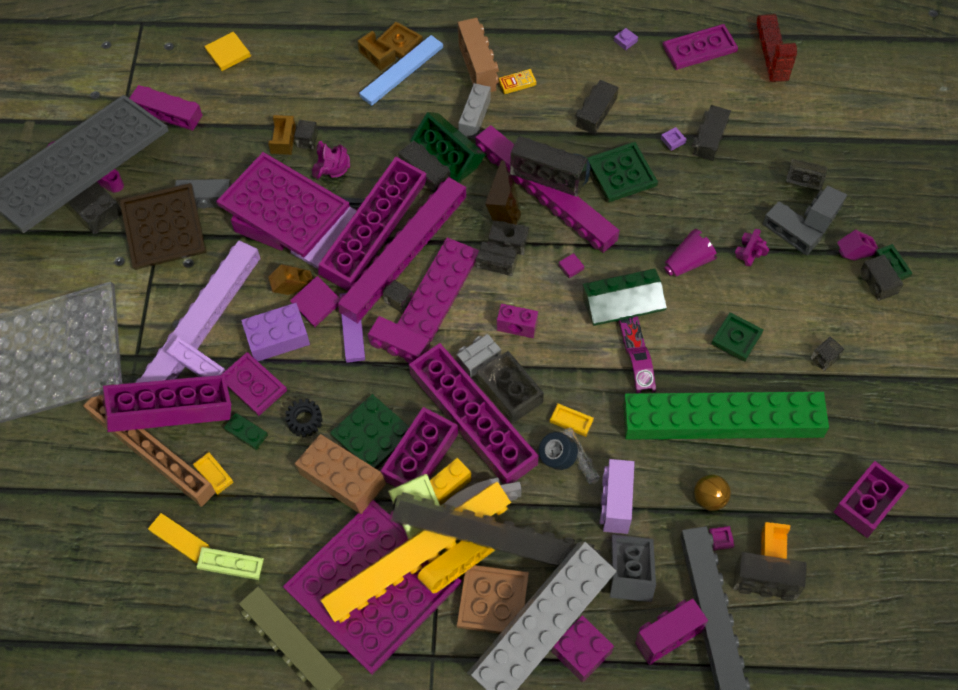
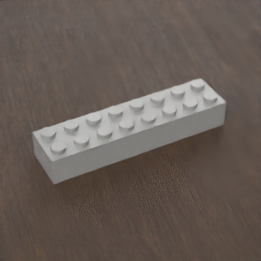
[467,542,616,690]

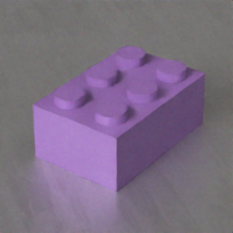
[241,303,310,361]

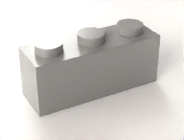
[459,83,491,140]

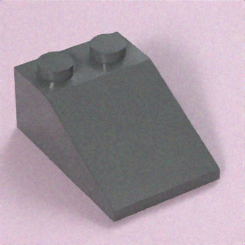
[609,535,656,602]

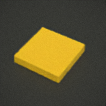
[204,31,251,71]

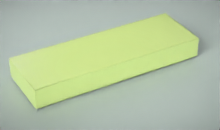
[197,547,264,580]

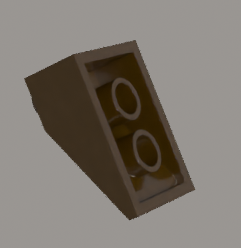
[485,160,521,227]

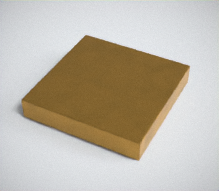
[376,22,423,59]

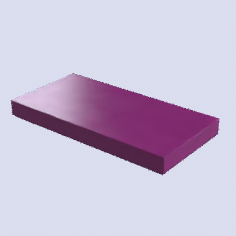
[662,24,738,70]

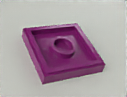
[290,276,340,327]

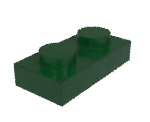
[875,244,912,283]
[224,413,268,450]

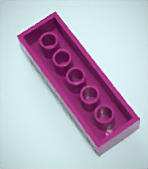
[103,375,231,432]

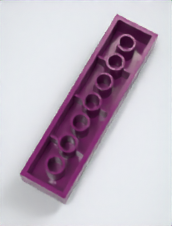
[318,157,427,291]
[409,343,538,484]

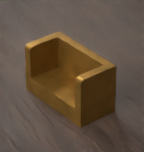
[358,31,396,71]
[268,115,296,155]

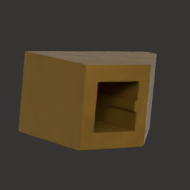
[268,264,313,295]

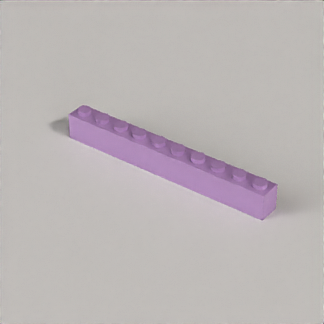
[135,241,260,383]

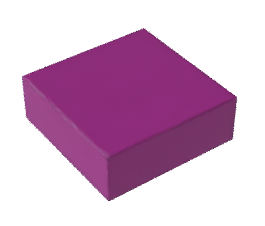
[558,253,584,278]
[709,526,734,550]

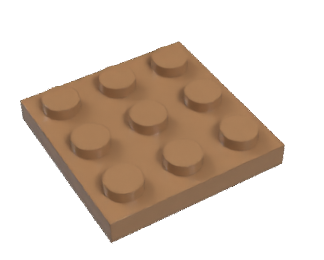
[457,565,529,634]

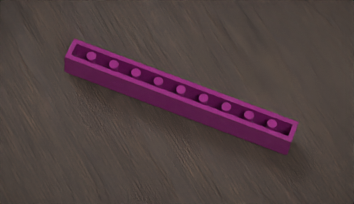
[476,125,620,253]
[338,177,466,324]

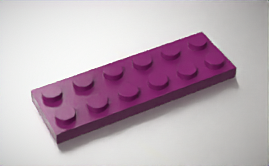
[397,238,480,342]

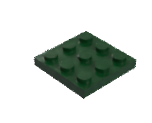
[587,142,658,203]
[330,394,409,469]

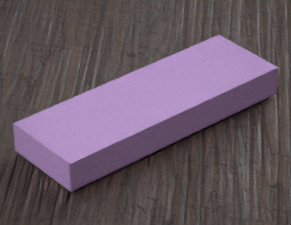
[166,337,226,377]

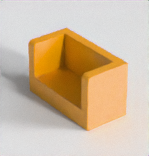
[761,522,790,571]

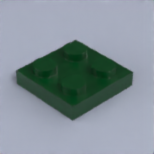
[711,312,764,362]

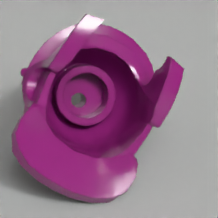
[312,141,350,180]

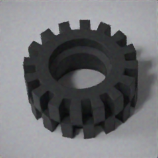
[285,399,323,437]

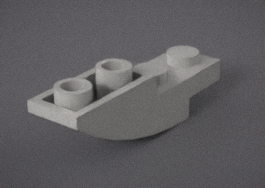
[441,478,521,516]

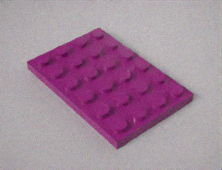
[216,152,350,258]

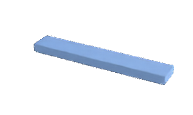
[359,35,443,106]

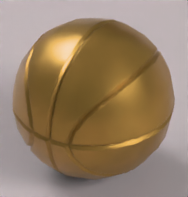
[694,475,731,511]

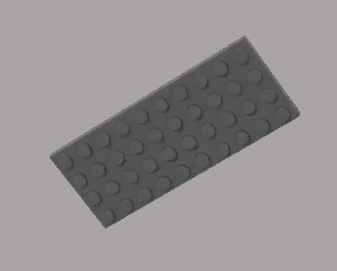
[0,95,169,233]

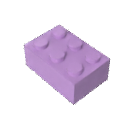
[600,459,634,534]

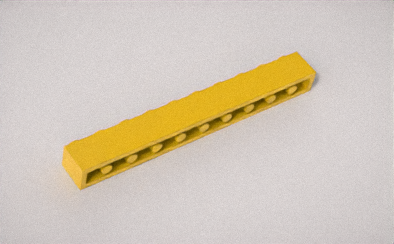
[320,482,511,623]

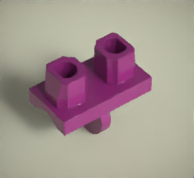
[735,229,769,267]

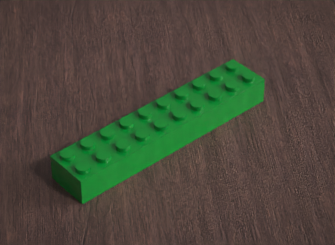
[623,392,829,440]

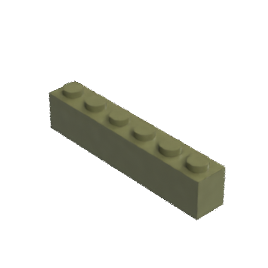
[239,586,345,690]

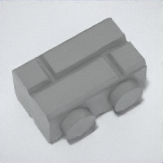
[456,334,501,378]

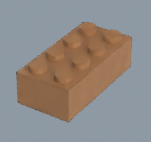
[458,18,499,92]
[295,434,386,514]

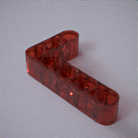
[757,14,797,82]

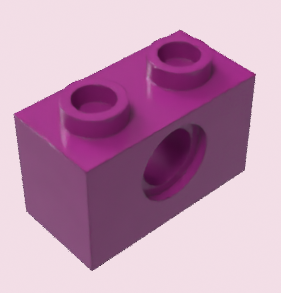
[497,304,538,338]

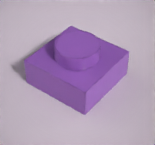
[614,28,638,50]
[661,127,686,151]

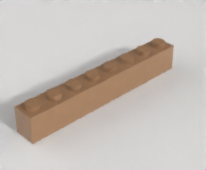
[83,392,216,507]

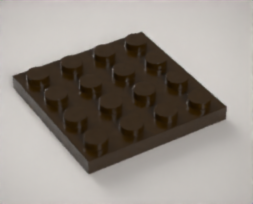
[120,183,207,270]

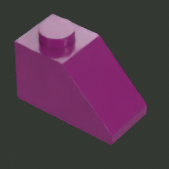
[837,230,879,261]

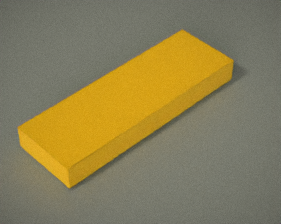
[148,513,210,563]

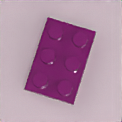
[221,352,287,416]

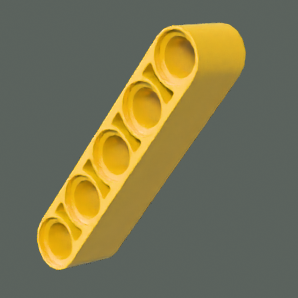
[418,520,509,593]

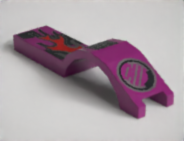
[618,317,656,394]

